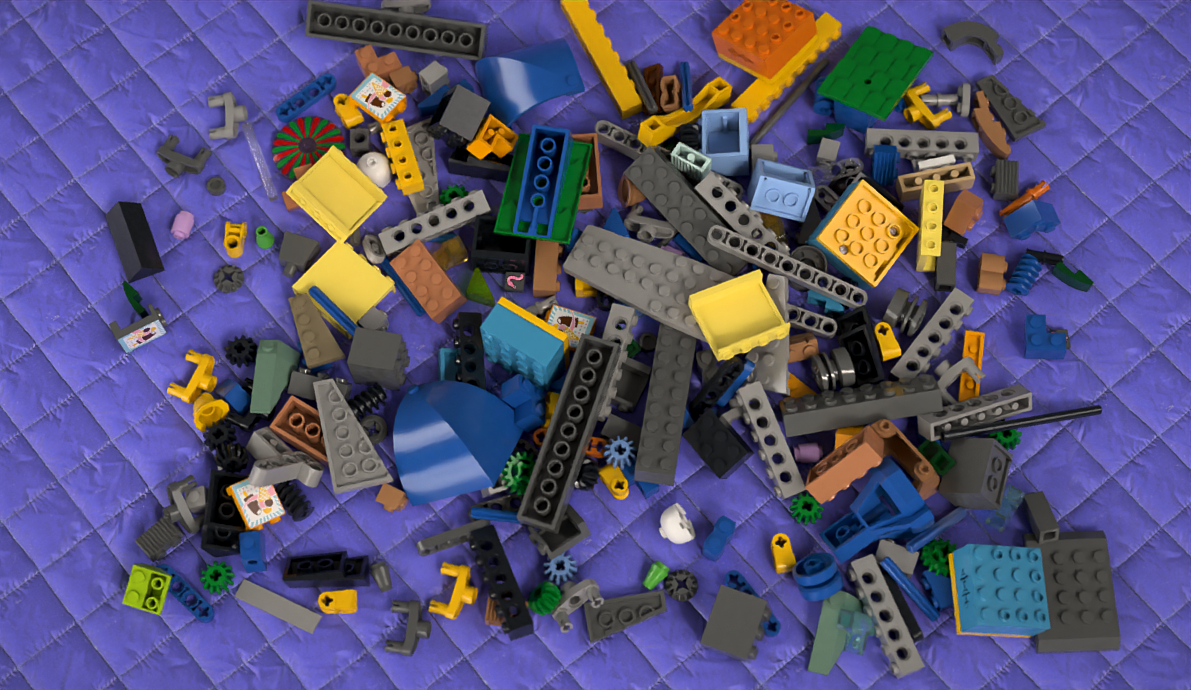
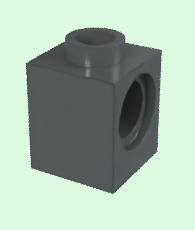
[350,127,371,157]

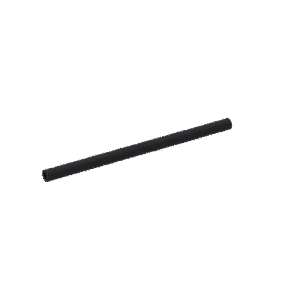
[940,405,1102,441]

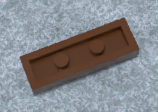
[643,63,663,116]

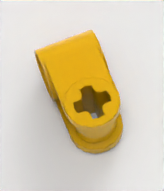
[334,94,364,130]
[223,221,247,258]
[873,322,901,362]
[599,463,629,500]
[770,533,796,574]
[318,589,358,614]

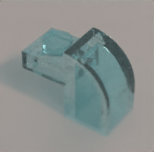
[985,484,1026,533]
[836,608,874,655]

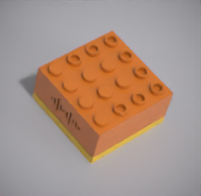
[711,0,819,85]

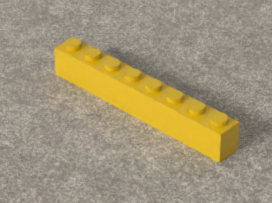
[560,0,643,120]
[730,12,842,124]

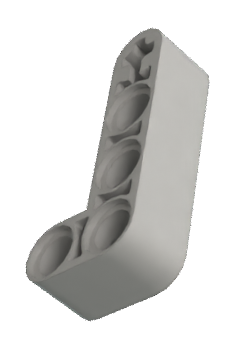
[248,451,325,488]

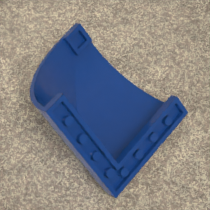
[475,37,585,131]
[393,380,524,506]

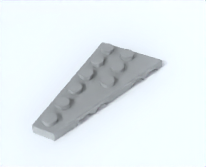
[313,378,394,495]

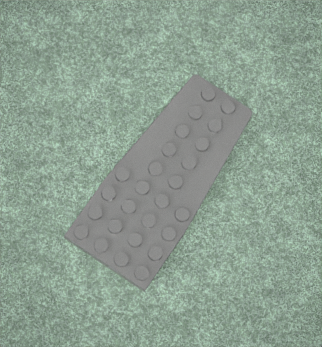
[563,225,736,343]

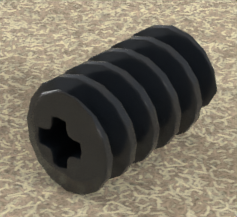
[348,383,387,422]
[275,480,315,522]

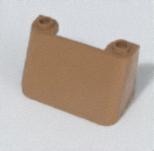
[870,419,941,500]

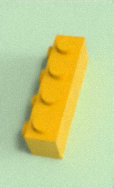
[380,118,425,196]

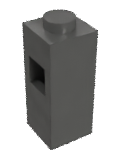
[934,241,957,292]
[1022,491,1060,544]

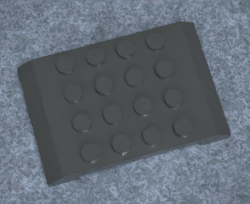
[1022,530,1120,654]

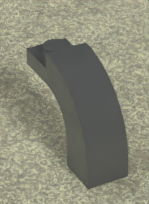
[940,21,1004,65]

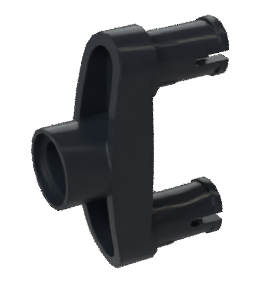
[225,377,275,432]

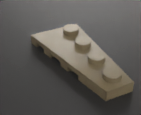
[288,293,345,369]

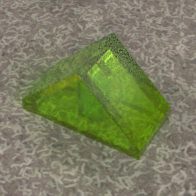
[466,267,495,307]

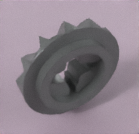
[213,264,244,293]
[359,415,388,446]
[666,569,698,601]

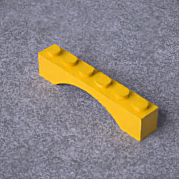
[637,76,732,147]

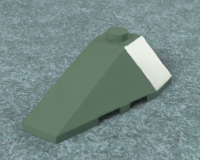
[250,339,301,414]
[807,591,864,676]

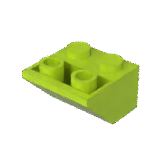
[122,563,172,615]

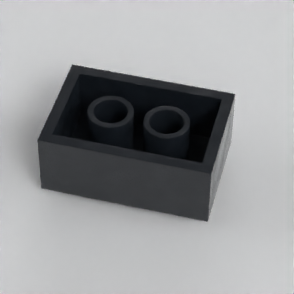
[682,408,754,479]

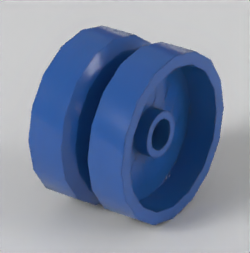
[792,552,843,601]

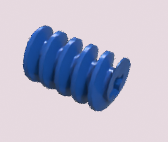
[813,75,835,116]
[1005,254,1043,296]

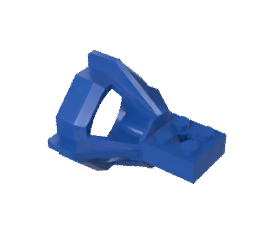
[819,455,935,563]

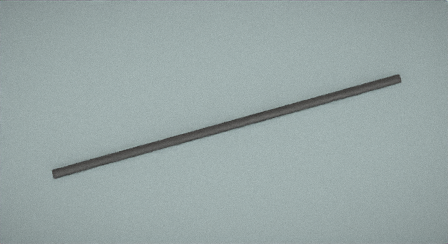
[655,58,829,248]

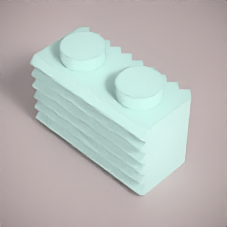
[671,142,712,182]

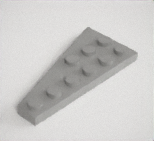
[381,117,440,226]
[741,274,790,395]

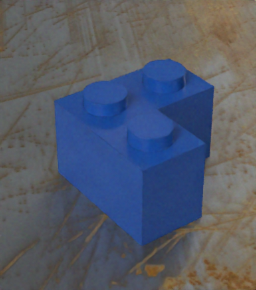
[1003,200,1061,241]
[1024,314,1066,359]
[501,374,546,432]

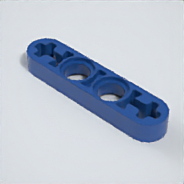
[276,73,337,123]
[156,564,215,623]
[724,570,781,638]

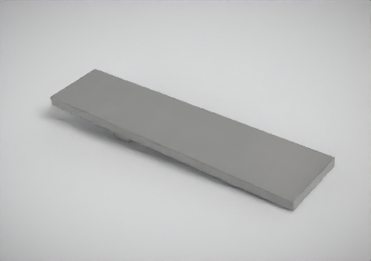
[234,579,322,635]

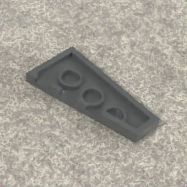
[975,75,1046,142]
[584,590,667,644]

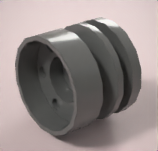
[784,245,828,292]
[882,287,928,337]
[810,346,855,394]

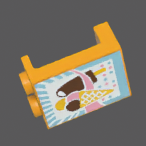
[348,72,407,128]
[545,304,597,351]
[226,478,286,532]

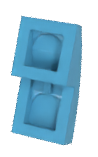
[807,290,845,316]

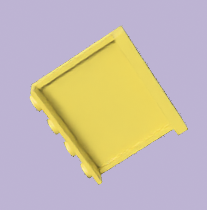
[286,145,388,245]
[916,180,944,272]
[292,241,396,339]
[688,269,791,361]

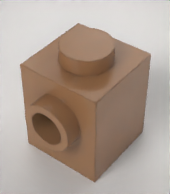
[389,65,419,94]
[375,483,409,513]

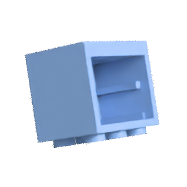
[698,108,750,177]
[747,158,816,222]

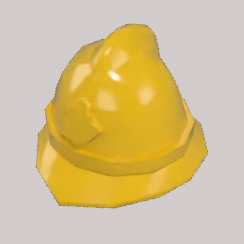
[193,392,230,432]

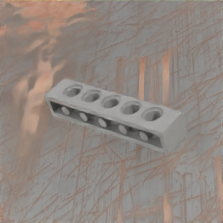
[865,128,979,162]
[694,172,791,263]
[378,189,493,258]
[888,287,974,382]
[598,303,638,422]
[735,381,806,500]
[917,384,1032,442]
[846,554,925,679]

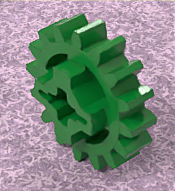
[501,452,537,495]
[920,538,958,577]

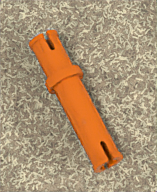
[999,180,1050,219]

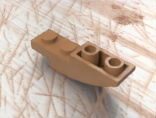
[971,91,1011,160]

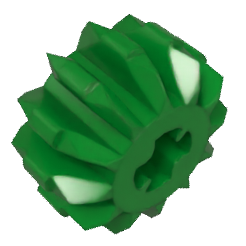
[439,184,470,216]
[987,419,1022,450]
[789,491,824,526]
[200,560,235,595]
[527,581,562,617]

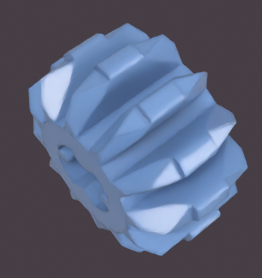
[603,436,637,470]
[543,552,577,585]

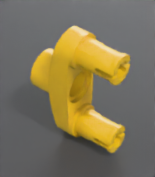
[903,81,952,130]
[167,349,217,404]
[429,562,478,620]

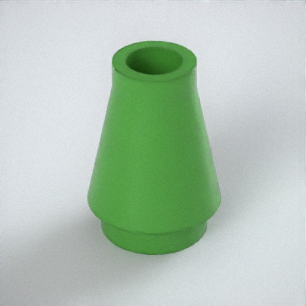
[256,226,275,249]
[642,560,670,591]

